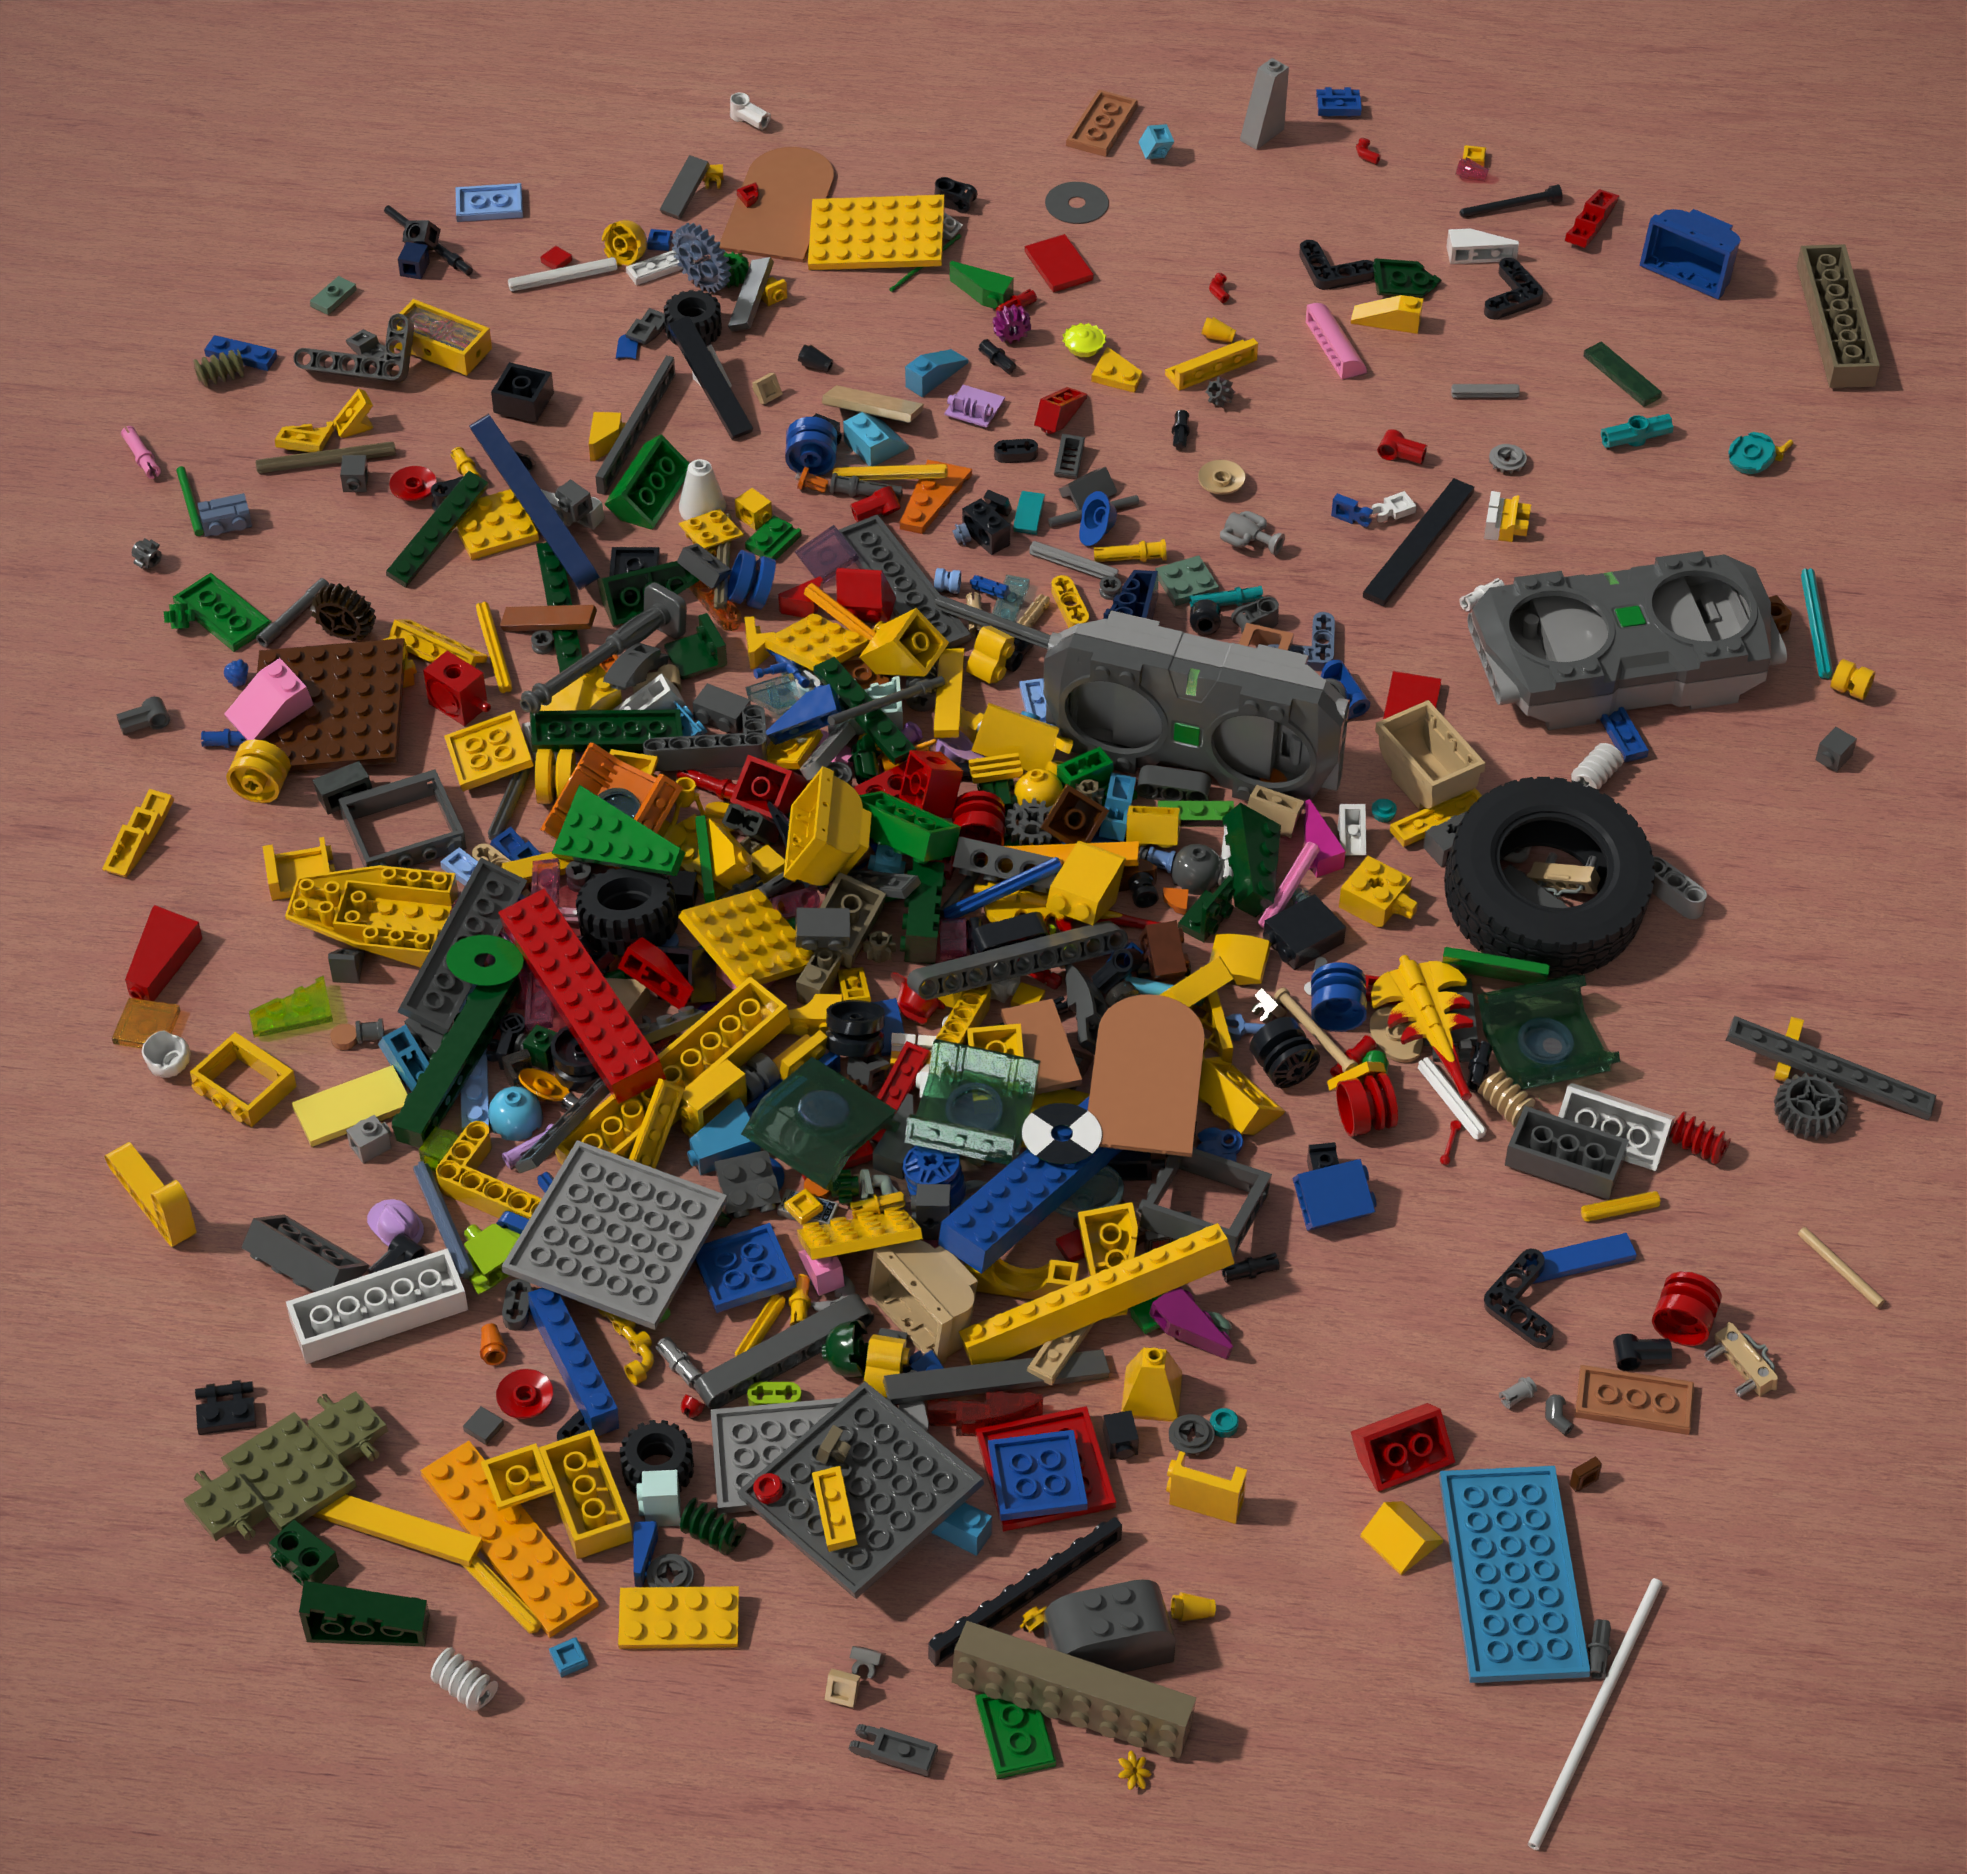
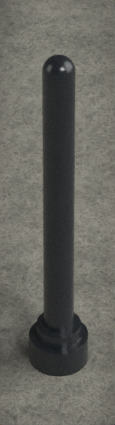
[1459,184,1563,217]

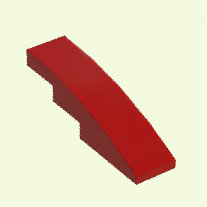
[1565,189,1619,248]

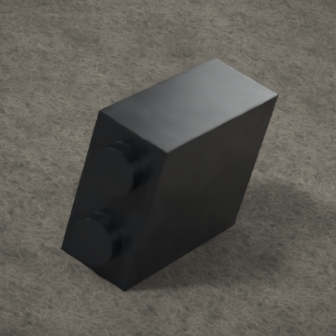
[1263,894,1346,970]

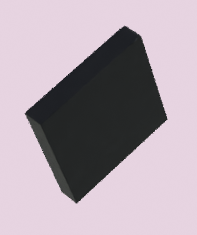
[609,547,660,576]

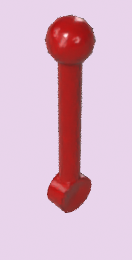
[1440,1120,1461,1165]

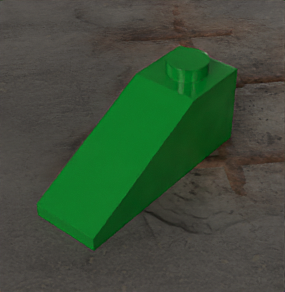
[950,261,1014,309]

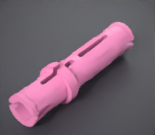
[121,426,161,479]

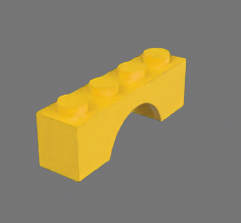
[779,994,842,1036]
[965,1258,1079,1300]

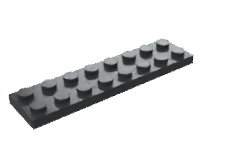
[836,514,971,649]
[398,858,527,1035]

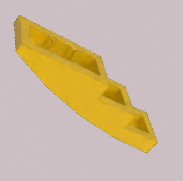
[102,789,175,878]

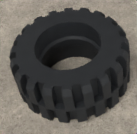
[576,868,678,957]

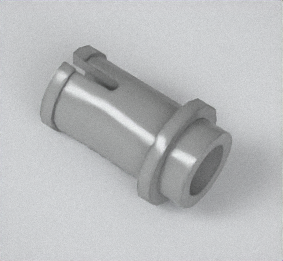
[1499,1377,1537,1409]

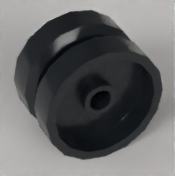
[826,1000,885,1057]
[550,1026,600,1091]

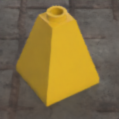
[1121,1347,1182,1422]

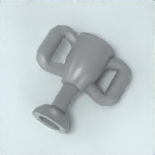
[1220,511,1285,556]

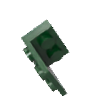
[664,613,727,680]
[1178,875,1235,943]

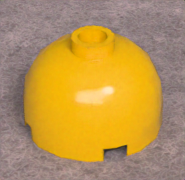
[602,220,647,266]
[1014,769,1063,808]

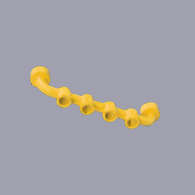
[597,1308,654,1385]

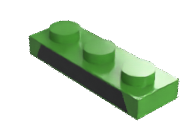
[1158,801,1234,827]

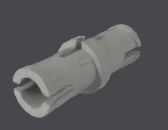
[656,1337,703,1388]

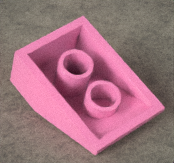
[225,658,314,740]

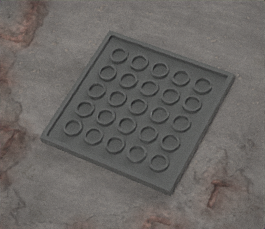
[737,1381,984,1599]

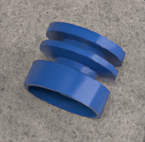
[1311,962,1367,1032]
[903,1140,966,1210]

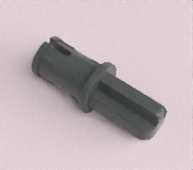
[1587,1619,1612,1679]

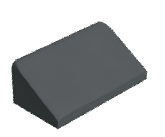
[677,543,732,589]

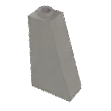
[1240,58,1289,150]

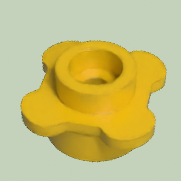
[1019,1606,1047,1633]

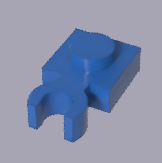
[1331,493,1373,527]

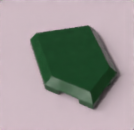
[1373,258,1442,298]

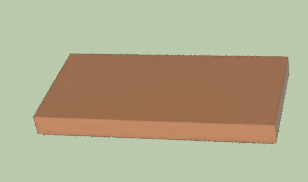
[1066,90,1138,157]
[1001,999,1082,1096]
[1575,1365,1694,1435]

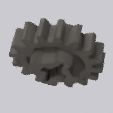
[1005,798,1057,846]

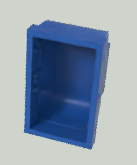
[1639,209,1741,299]

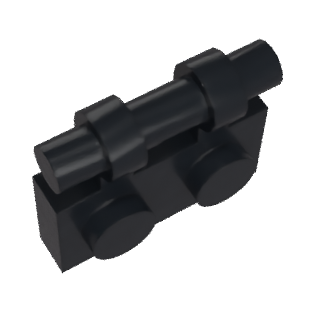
[195,1380,256,1435]

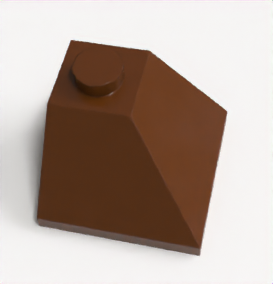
[1040,784,1109,844]

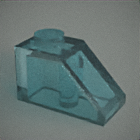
[745,673,801,715]

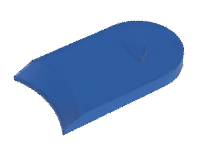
[616,335,638,359]

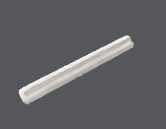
[508,257,617,292]

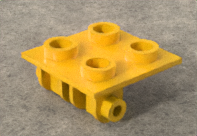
[678,509,744,557]

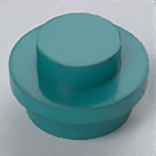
[1371,799,1397,822]

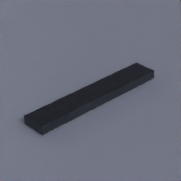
[668,316,753,440]

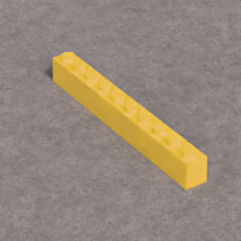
[958,1223,1235,1365]

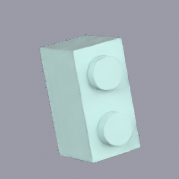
[637,1470,681,1527]

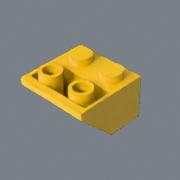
[1126,805,1181,848]

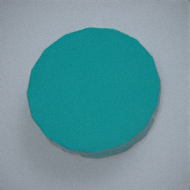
[1728,432,1776,474]

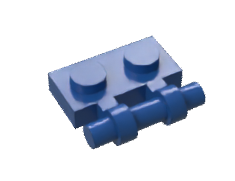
[1316,87,1362,117]

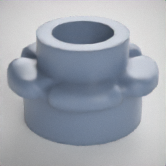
[952,523,972,546]

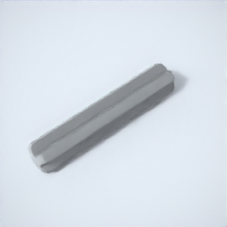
[1451,384,1520,398]

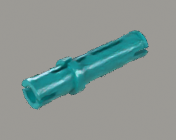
[1189,585,1263,607]

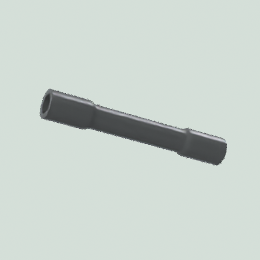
[256,578,329,647]

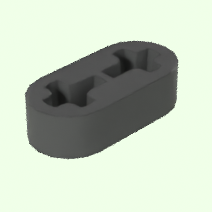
[502,1279,532,1331]

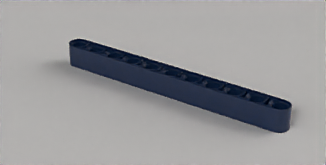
[469,413,600,590]

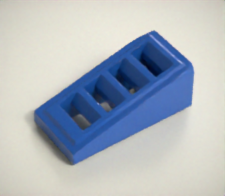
[633,1521,658,1587]

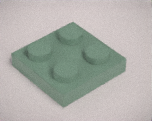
[1155,555,1219,607]

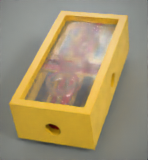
[394,299,492,376]

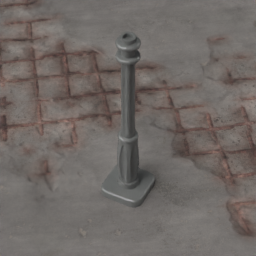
[520,582,687,713]

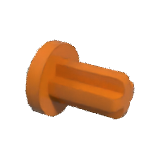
[795,467,829,493]

